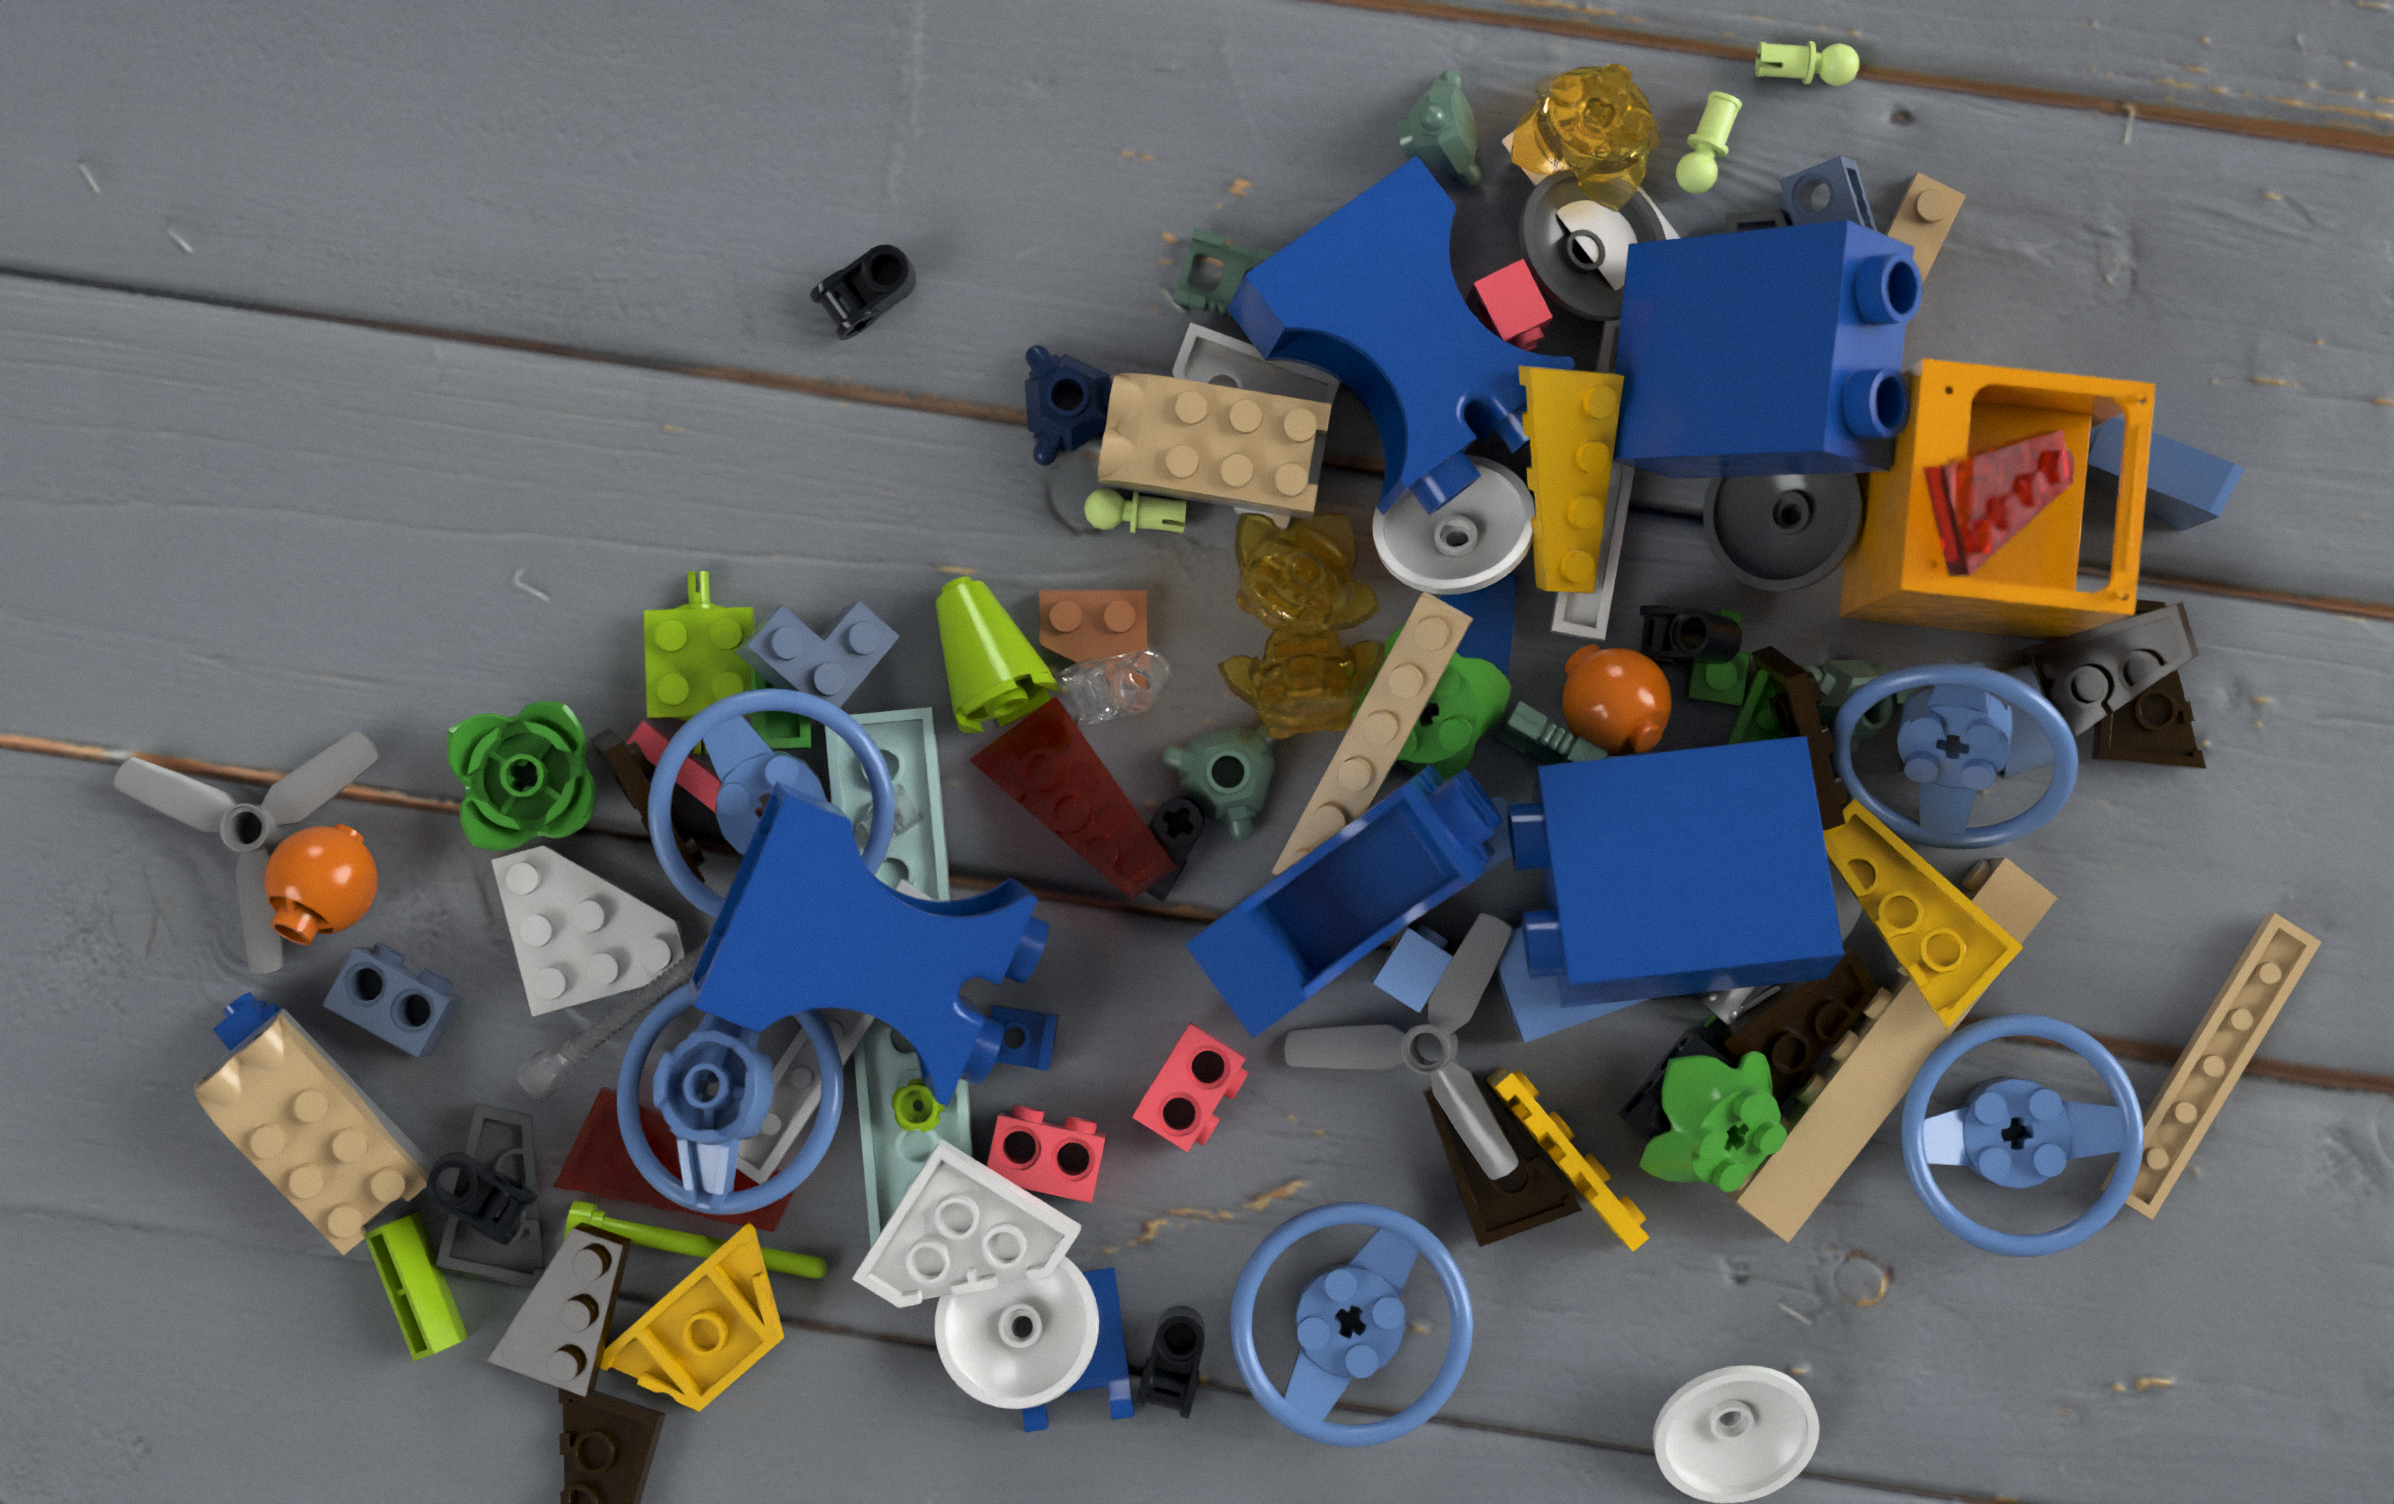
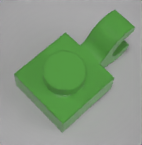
[1685,609,1750,706]

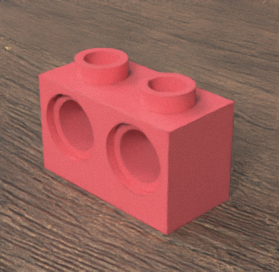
[1465,259,1553,352]
[1132,1022,1249,1152]
[987,1105,1107,1203]

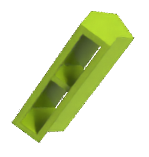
[365,1211,469,1362]

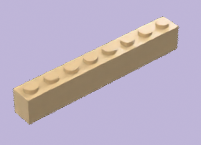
[1726,857,2057,1243]

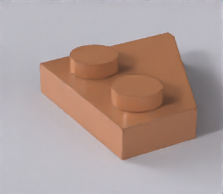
[1039,590,1148,695]

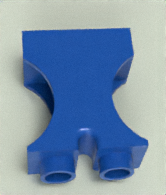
[1227,155,1577,515]
[1185,764,1503,1039]
[687,781,1049,1106]

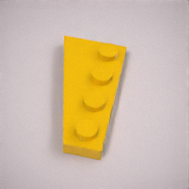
[1518,365,1624,593]
[1823,798,2024,1030]
[1484,1066,1650,1252]

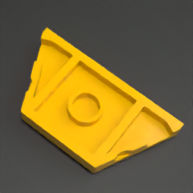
[600,1222,784,1412]

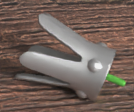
[1701,985,1782,1028]

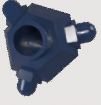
[1024,345,1113,466]

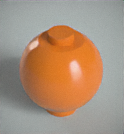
[1562,644,1672,756]
[264,824,378,946]

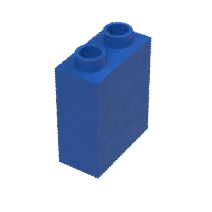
[1612,220,1922,479]
[1507,736,1844,1008]

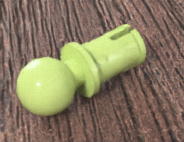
[1755,41,1859,86]
[1675,91,1742,194]
[1084,487,1187,534]

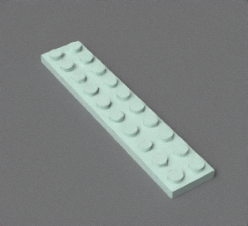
[825,707,975,1247]

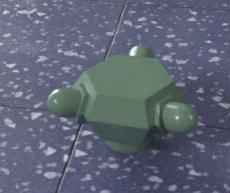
[1397,70,1483,189]
[1799,660,1892,758]
[1161,723,1281,841]

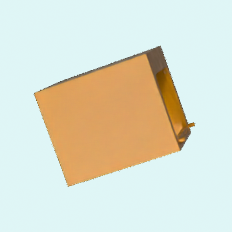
[1839,358,2156,641]

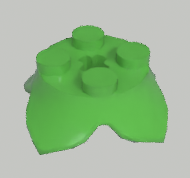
[1348,623,1511,779]
[446,701,597,850]
[1639,1051,1787,1192]

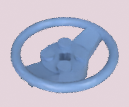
[1829,658,2078,849]
[648,688,895,918]
[617,983,844,1215]
[1901,1013,2144,1257]
[1230,1202,1473,1447]

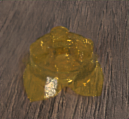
[1510,64,1661,212]
[1234,513,1381,646]
[1217,609,1385,739]

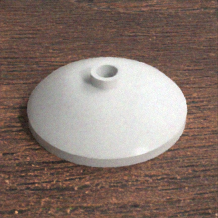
[1372,455,1536,595]
[934,1256,1099,1409]
[1653,1365,1819,1503]

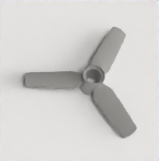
[114,731,380,974]
[1284,913,1519,1180]

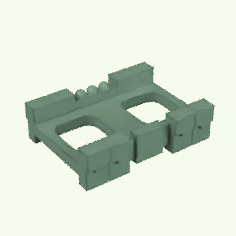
[1173,228,1276,319]
[1494,701,1608,765]

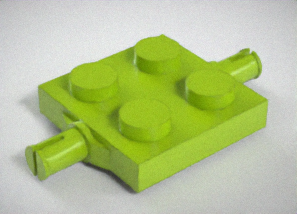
[644,571,755,755]

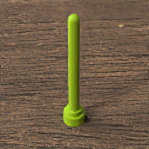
[564,1200,828,1279]

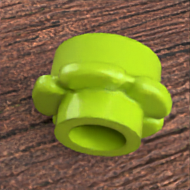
[891,1078,946,1132]

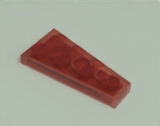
[1923,430,2074,576]
[969,696,1177,900]
[553,1087,797,1232]

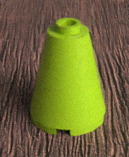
[935,576,1059,733]

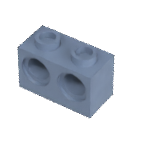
[1779,156,1877,232]
[322,943,463,1058]

